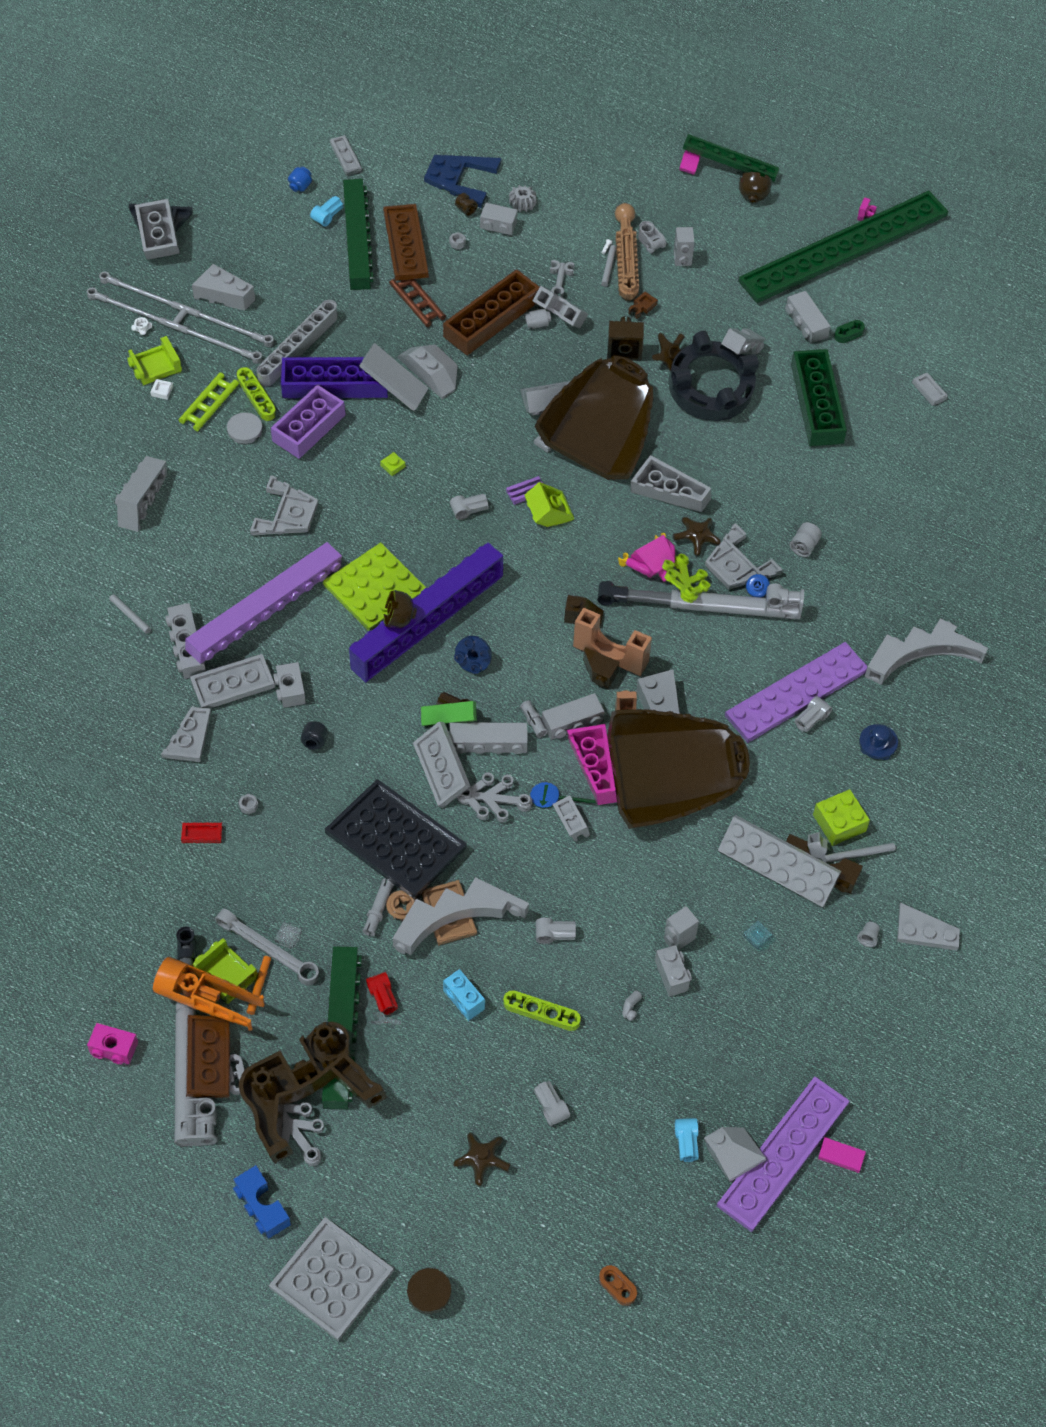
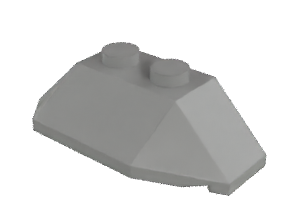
[398,344,458,399]

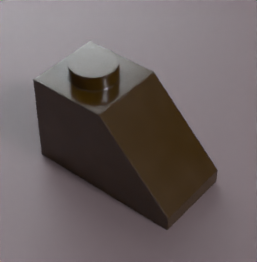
[564,595,604,628]
[583,647,620,689]

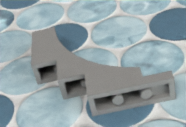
[393,877,529,955]

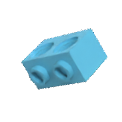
[443,969,485,1021]

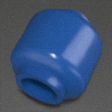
[288,167,312,192]
[746,574,770,598]

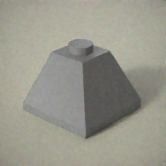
[704,1127,766,1182]

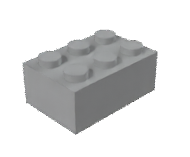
[135,199,180,260]

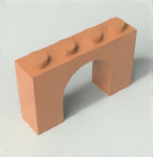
[573,607,652,676]

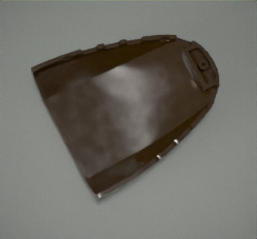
[534,356,653,480]
[607,709,750,829]

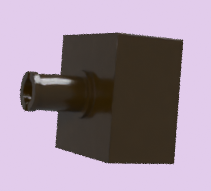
[607,316,644,361]

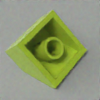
[524,482,574,527]

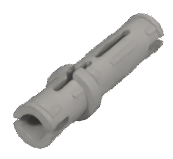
[362,879,394,937]

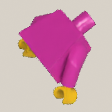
[618,533,675,582]

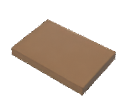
[421,880,477,946]

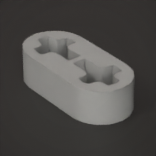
[229,1054,244,1095]

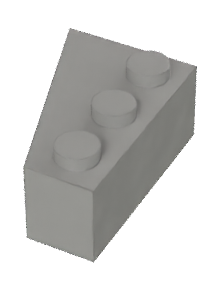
[192,264,255,310]

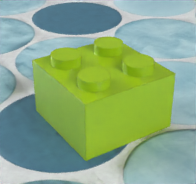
[813,789,870,846]

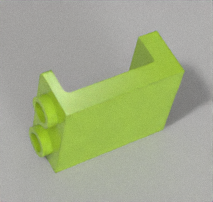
[127,336,182,385]
[193,938,258,1004]

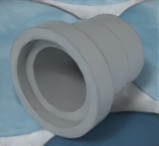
[857,922,880,947]

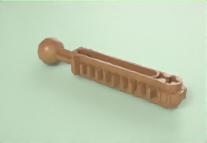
[615,203,639,301]

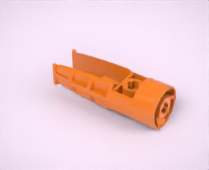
[153,957,265,1031]

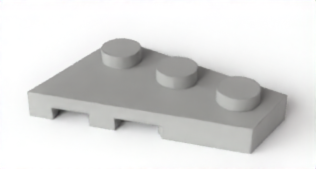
[161,707,211,762]

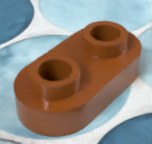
[599,1265,637,1306]

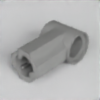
[450,494,488,520]
[794,696,833,732]
[536,918,576,944]
[534,1081,570,1126]

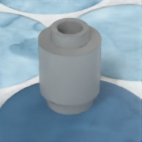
[525,309,551,329]

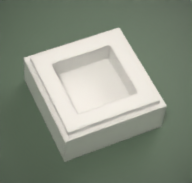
[150,379,173,400]

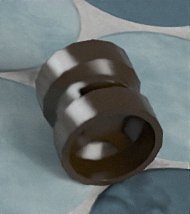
[455,193,478,216]

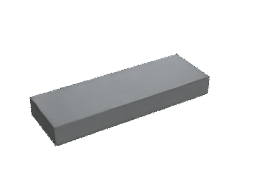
[330,135,362,176]

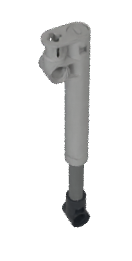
[597,581,804,620]
[174,926,218,1147]

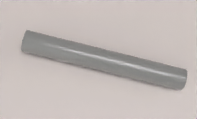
[601,245,616,287]
[109,594,151,634]

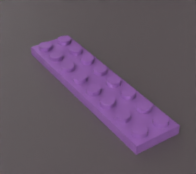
[725,642,867,743]
[717,1077,850,1232]

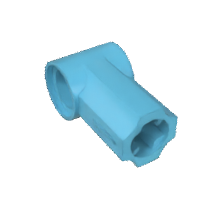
[310,196,343,227]
[675,1118,699,1162]

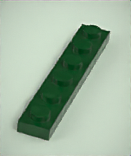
[682,134,779,183]

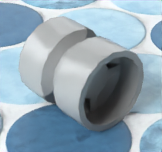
[789,522,822,557]

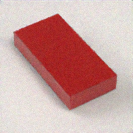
[181,823,223,843]

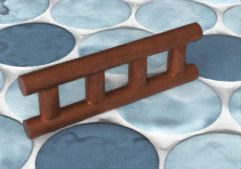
[389,279,446,327]

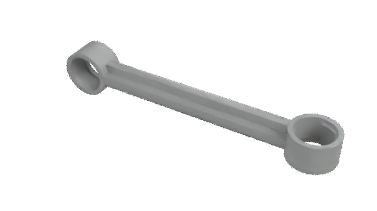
[215,909,319,986]

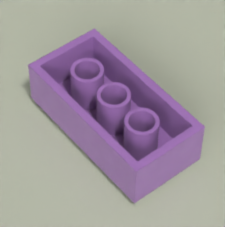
[271,385,345,459]

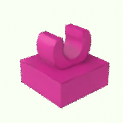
[857,197,877,221]

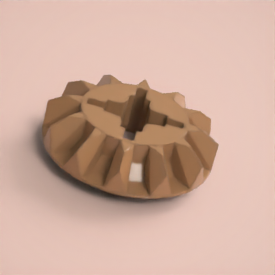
[386,890,417,921]

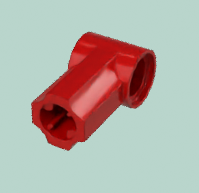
[366,972,398,1015]

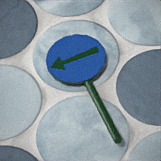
[530,782,596,809]

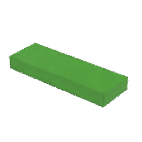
[421,701,477,727]

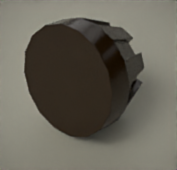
[407,1268,452,1315]

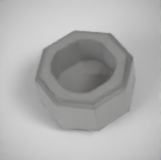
[449,232,466,249]
[238,794,259,815]

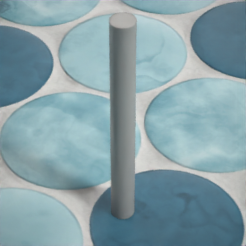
[822,843,896,863]

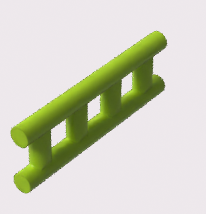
[178,372,239,431]

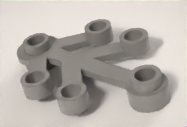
[457,772,532,822]
[282,1102,324,1166]

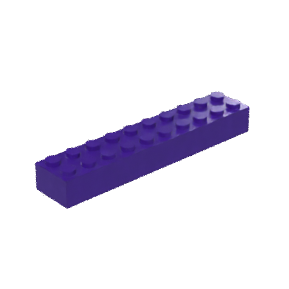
[349,542,503,683]

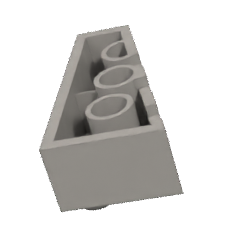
[631,455,711,512]
[115,456,167,532]
[636,669,680,714]

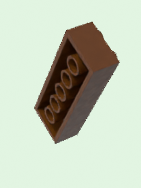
[443,269,540,356]

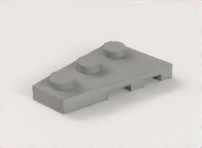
[897,903,960,950]

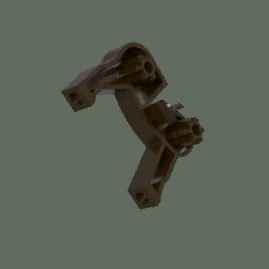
[239,1022,388,1164]

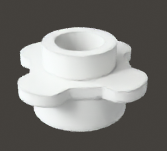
[131,317,152,335]

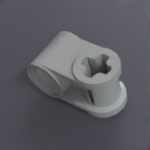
[638,221,667,253]

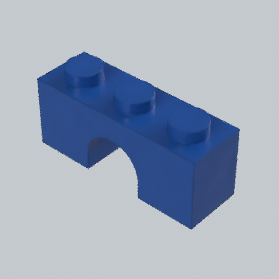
[233,1165,291,1239]

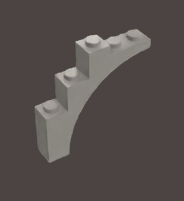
[865,619,988,685]

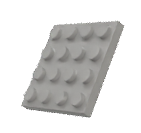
[269,1217,394,1341]

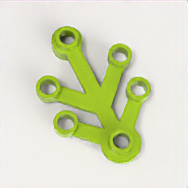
[662,554,711,603]

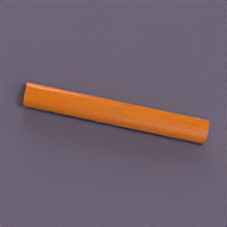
[247,956,271,1015]

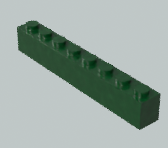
[343,179,374,290]
[322,946,362,1110]

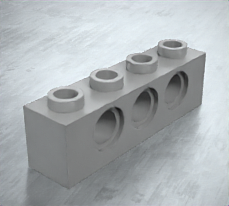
[165,603,206,679]

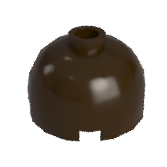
[739,172,772,203]
[383,590,417,628]

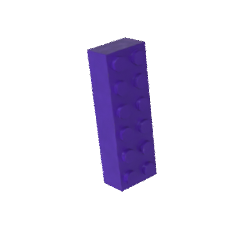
[281,357,388,398]

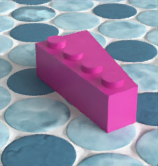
[567,724,617,805]

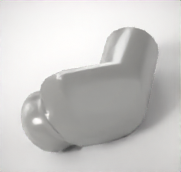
[622,991,642,1021]

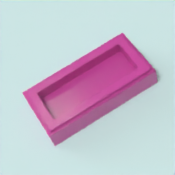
[818,1137,866,1173]

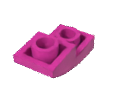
[679,150,700,175]

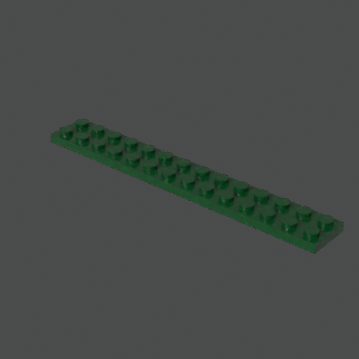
[738,190,949,303]

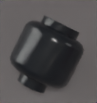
[301,721,328,750]

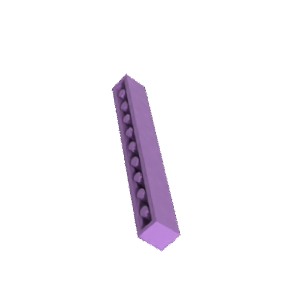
[185,542,342,664]

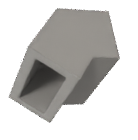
[808,832,827,859]

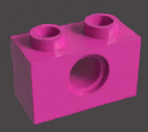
[87,1023,138,1065]

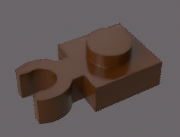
[628,292,658,319]

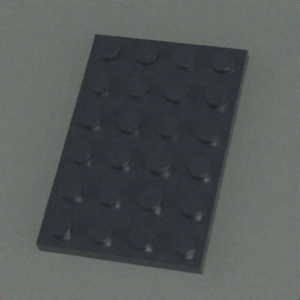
[325,779,467,900]

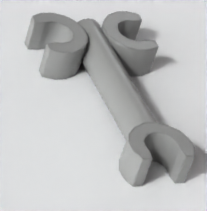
[550,260,575,298]

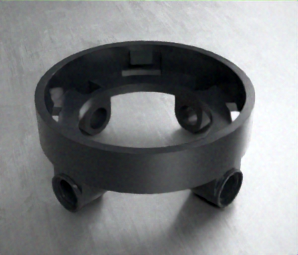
[668,331,759,421]

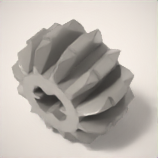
[509,185,537,212]

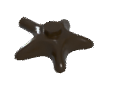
[652,333,685,372]
[673,517,721,555]
[453,1132,511,1186]

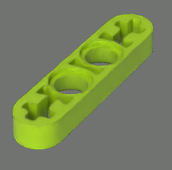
[237,367,276,421]
[503,990,581,1031]

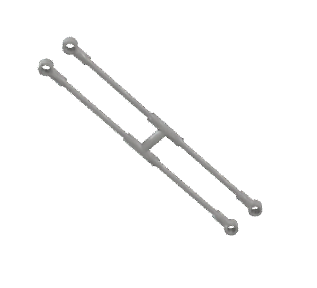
[87,272,274,364]

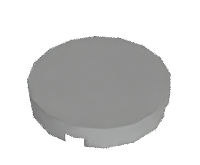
[227,412,263,444]

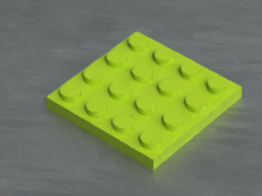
[323,542,426,631]

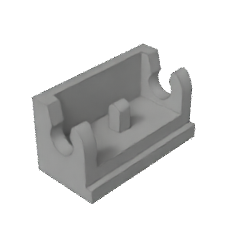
[553,795,590,841]

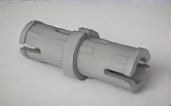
[520,700,548,738]

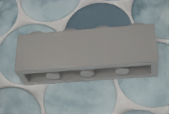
[450,723,527,754]

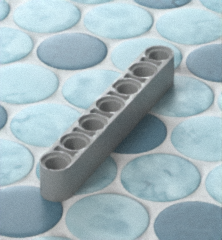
[257,300,338,387]

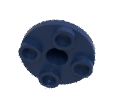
[454,636,492,674]
[859,724,898,760]

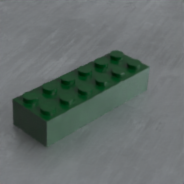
[791,349,847,446]

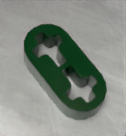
[834,320,865,343]

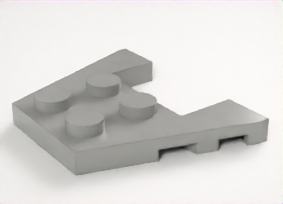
[250,475,318,535]
[705,523,783,589]

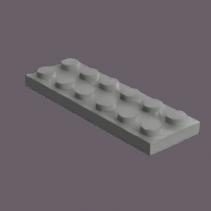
[718,815,841,907]

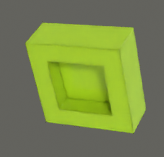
[380,452,406,476]

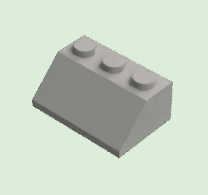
[520,381,570,415]

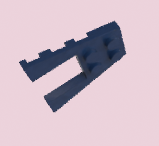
[424,155,501,208]

